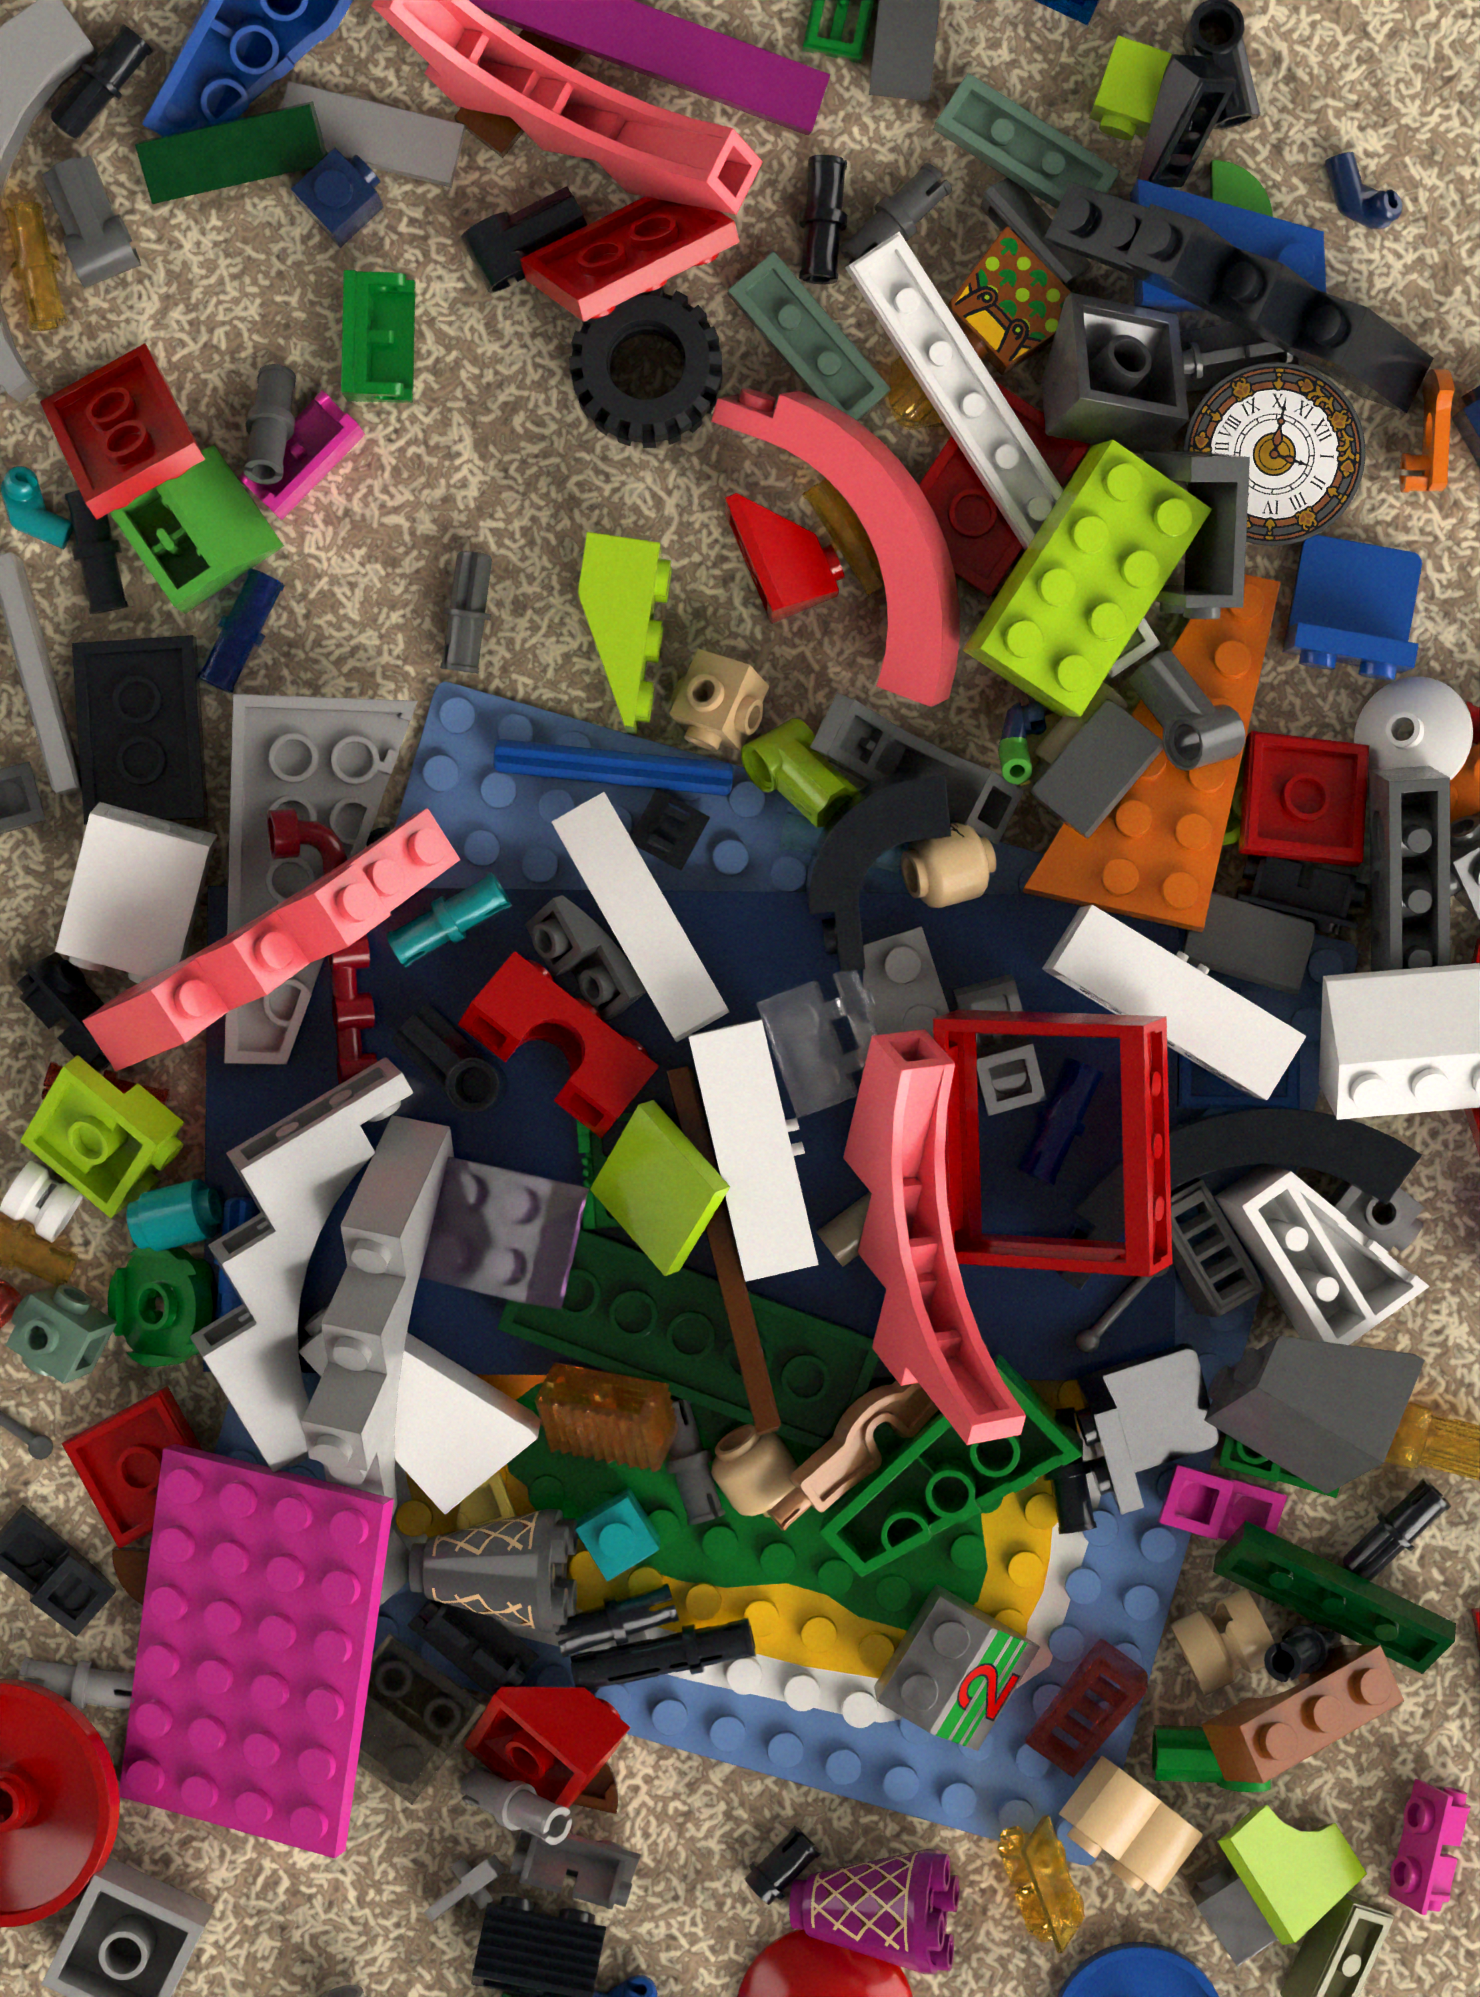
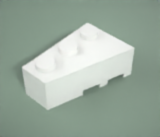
[1214,1163,1430,1345]

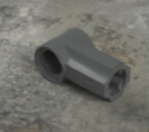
[42,155,141,288]
[1129,650,1245,771]

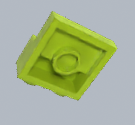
[20,1055,184,1219]

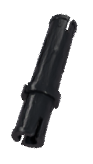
[570,1617,756,1691]

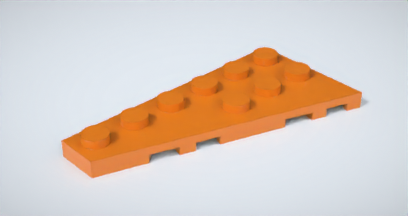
[1023,574,1281,933]

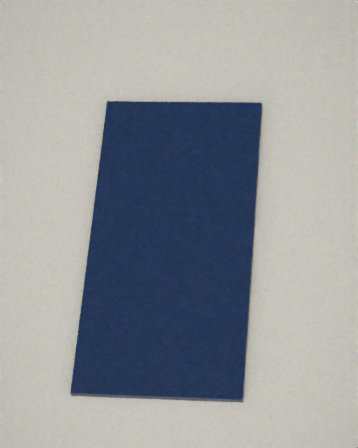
[203,886,1179,1380]

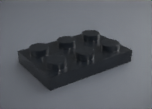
[72,635,208,825]

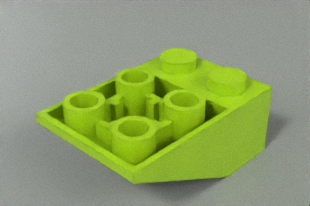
[578,532,672,735]

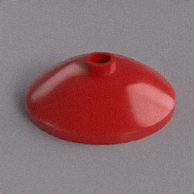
[737,1929,913,1997]

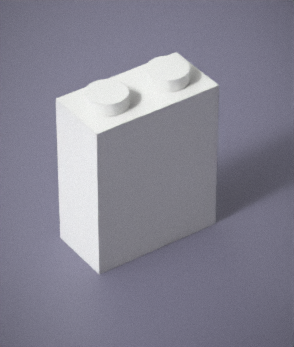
[55,802,217,983]

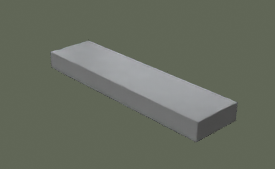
[0,552,82,796]

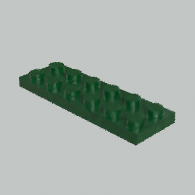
[497,1213,879,1450]

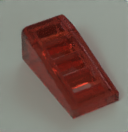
[1025,1639,1148,1778]

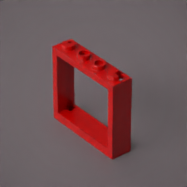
[933,1009,1172,1277]

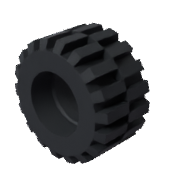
[569,286,722,448]

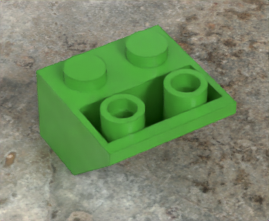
[110,445,284,614]

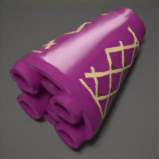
[789,1849,960,1975]

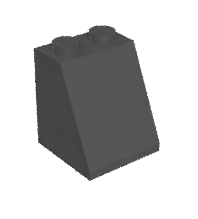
[1204,1336,1425,1494]

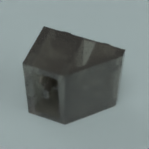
[358,1632,487,1805]

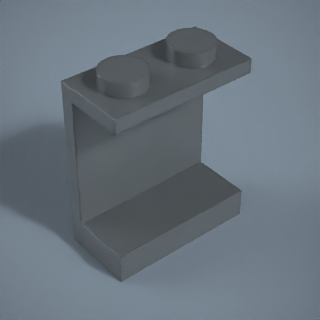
[1144,451,1250,619]

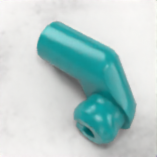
[0,466,73,549]

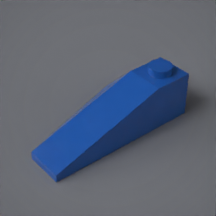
[142,0,353,136]

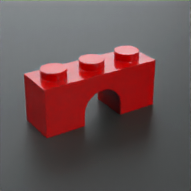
[458,951,659,1139]

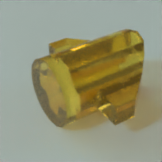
[889,355,946,430]

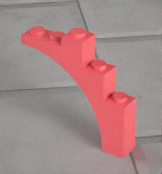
[371,0,763,215]
[82,808,460,1071]
[843,1029,1026,1445]

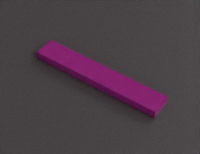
[469,0,830,135]

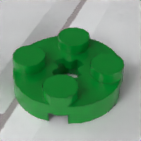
[107,1247,213,1367]

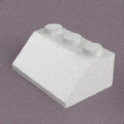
[1319,963,1480,1120]

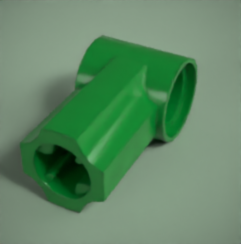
[1152,1725,1271,1792]

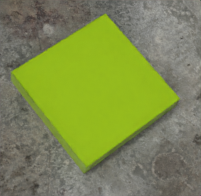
[590,1100,730,1276]

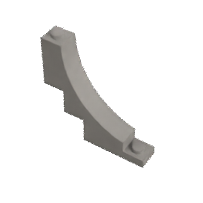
[190,1057,413,1472]

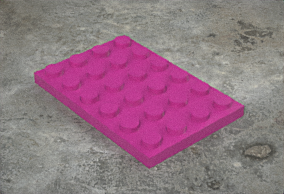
[119,1444,394,1858]

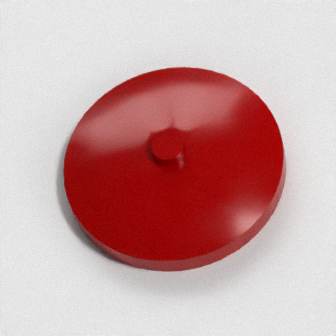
[0,1678,120,1928]

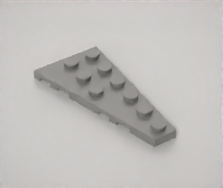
[224,694,418,1064]

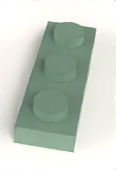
[933,73,1120,209]
[728,251,892,421]

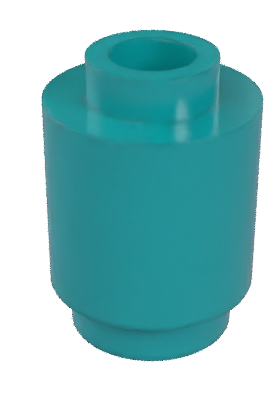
[126,1179,223,1252]

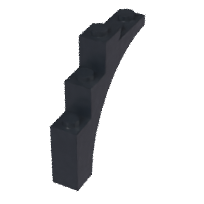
[1044,182,1434,414]

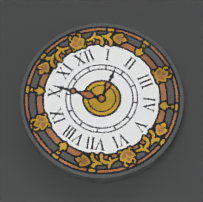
[1182,362,1365,546]

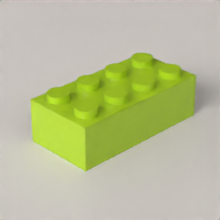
[963,440,1212,717]

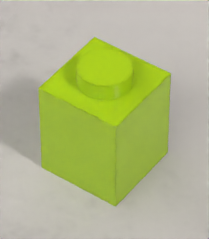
[1089,35,1172,140]

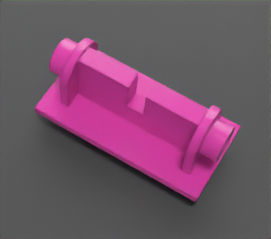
[1388,1779,1471,1915]

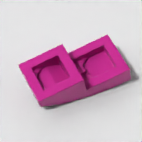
[1157,1463,1287,1541]

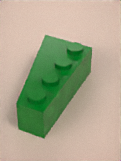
[819,1353,1083,1578]

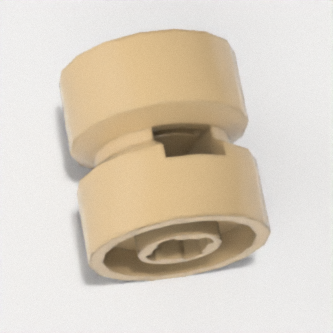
[1169,1588,1275,1696]

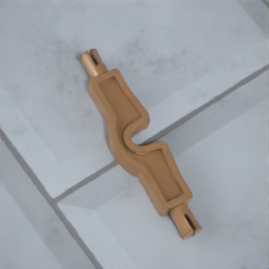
[767,1339,988,1531]

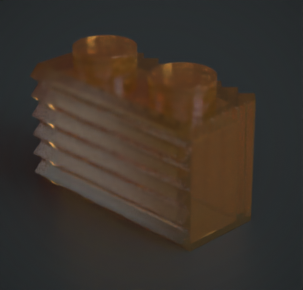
[535,1362,679,1473]

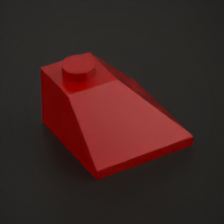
[725,493,845,624]
[464,1687,631,1809]

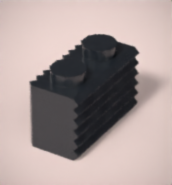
[471,1896,606,1997]

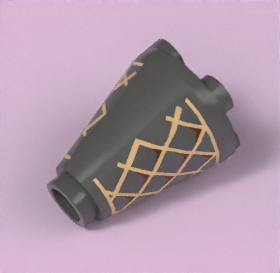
[409,1509,578,1632]

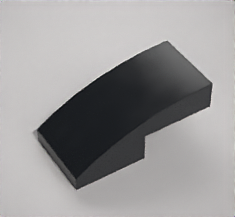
[0,1505,116,1637]

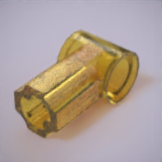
[1385,1402,1480,1481]

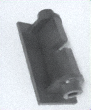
[509,1829,641,1910]

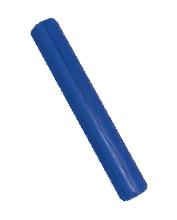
[493,739,734,796]

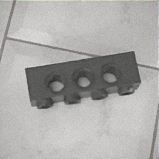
[1369,766,1450,972]

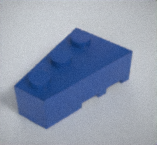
[1130,179,1326,313]

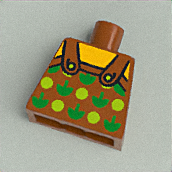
[947,226,1071,375]

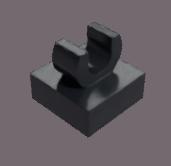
[631,788,710,871]

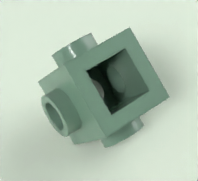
[5,1284,117,1384]

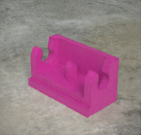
[237,390,365,520]

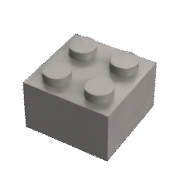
[41,1857,215,1997]

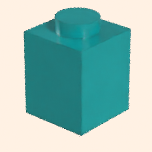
[575,1487,661,1582]

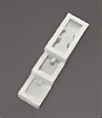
[552,792,730,1042]

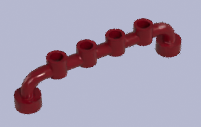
[267,808,377,1085]

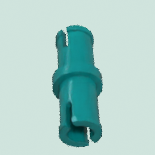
[386,872,511,967]

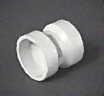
[0,1160,83,1243]

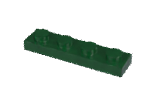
[1213,1520,1456,1674]

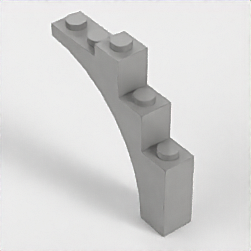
[0,0,98,403]
[302,1115,456,1520]

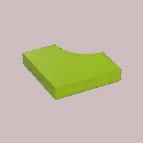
[1217,1805,1367,1945]

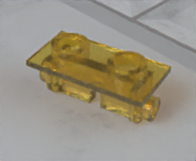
[997,1815,1085,1953]

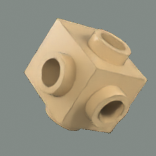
[669,648,769,752]

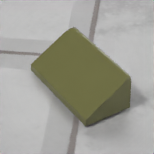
[1280,1894,1395,1997]

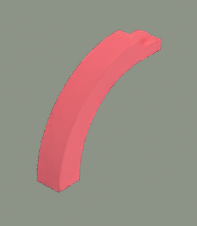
[711,388,960,707]

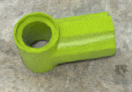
[741,718,858,828]

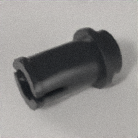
[744,1826,822,1905]

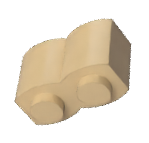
[1059,1756,1203,1894]

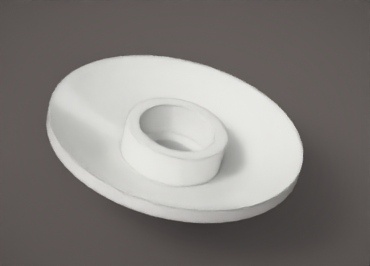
[1354,676,1473,780]

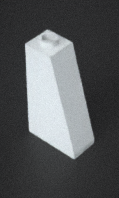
[299,1303,541,1514]

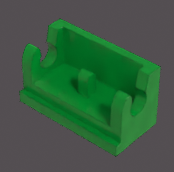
[341,270,416,403]

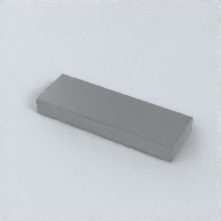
[282,81,466,188]

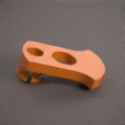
[1399,369,1455,493]

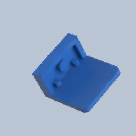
[1282,535,1422,680]

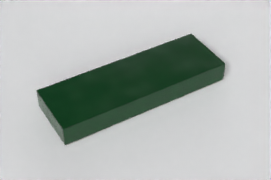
[135,101,327,204]

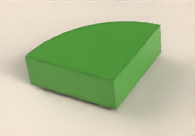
[1210,160,1273,217]

